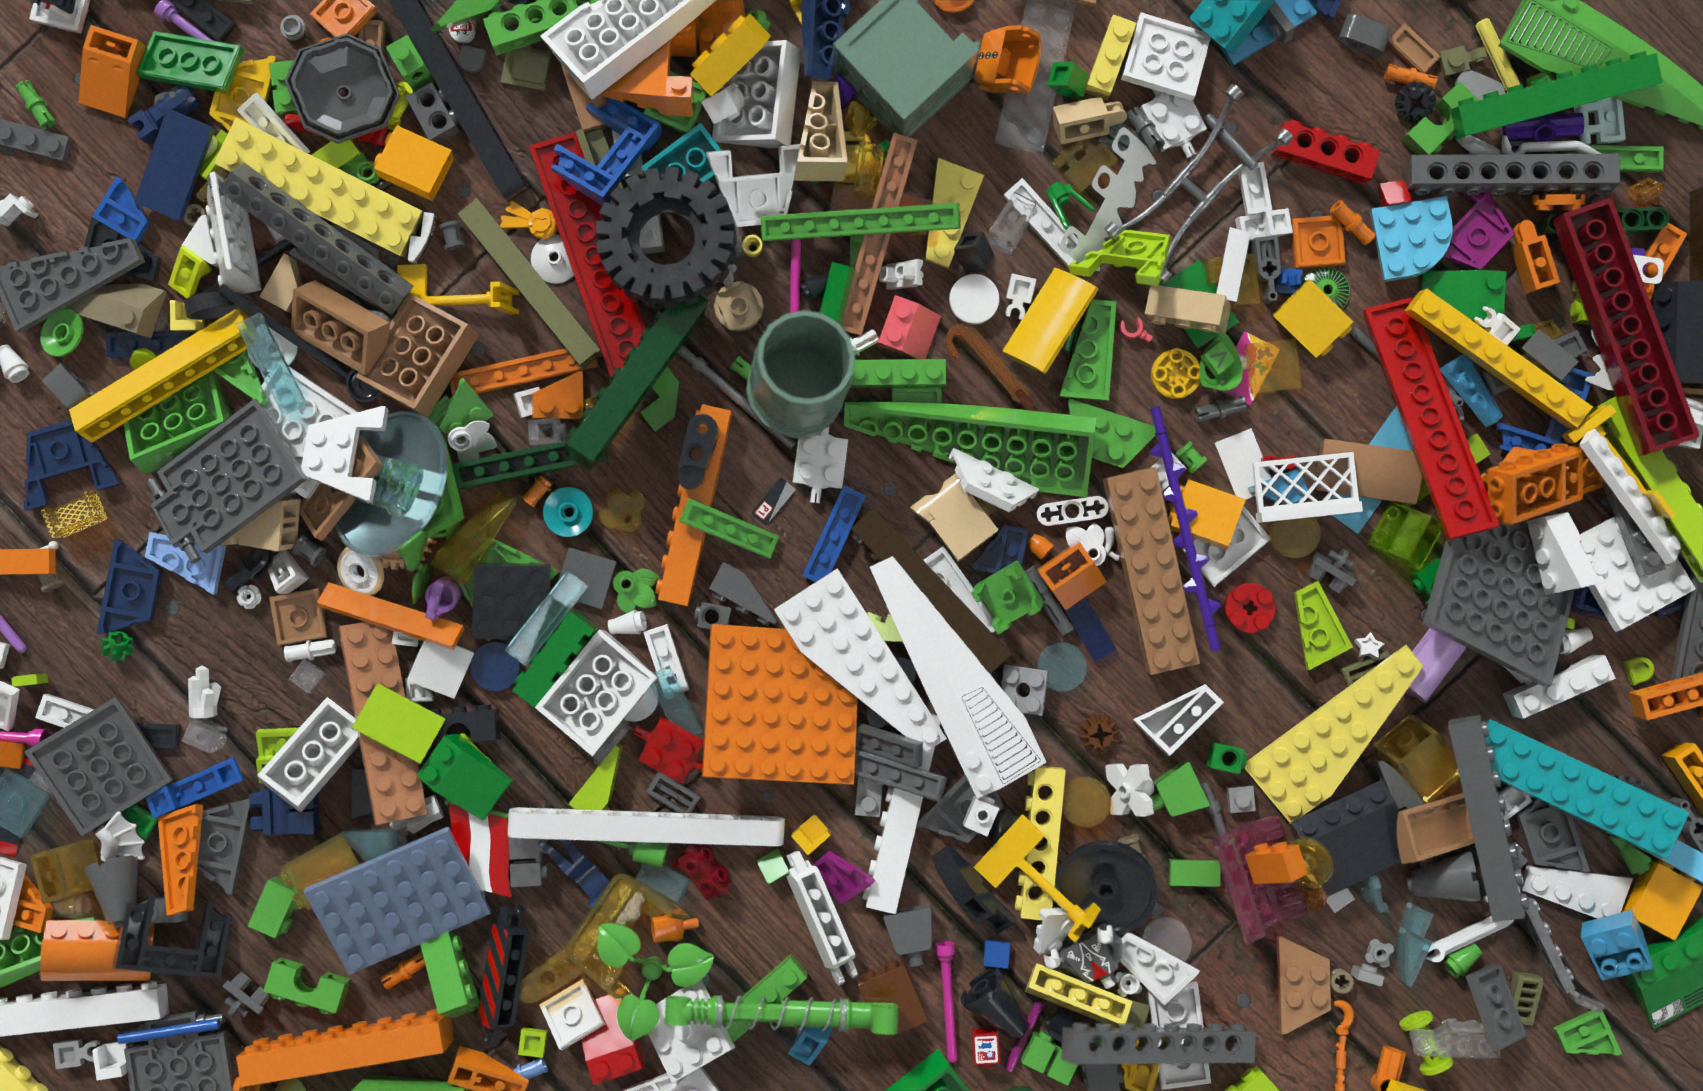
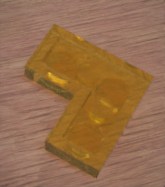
[1204,254,1260,307]

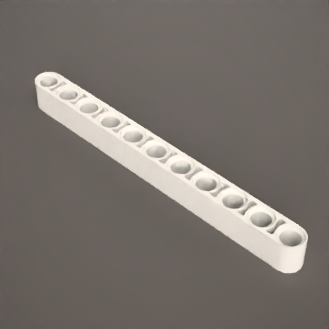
[508,808,785,846]

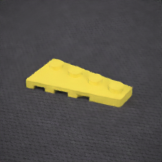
[925,158,984,269]

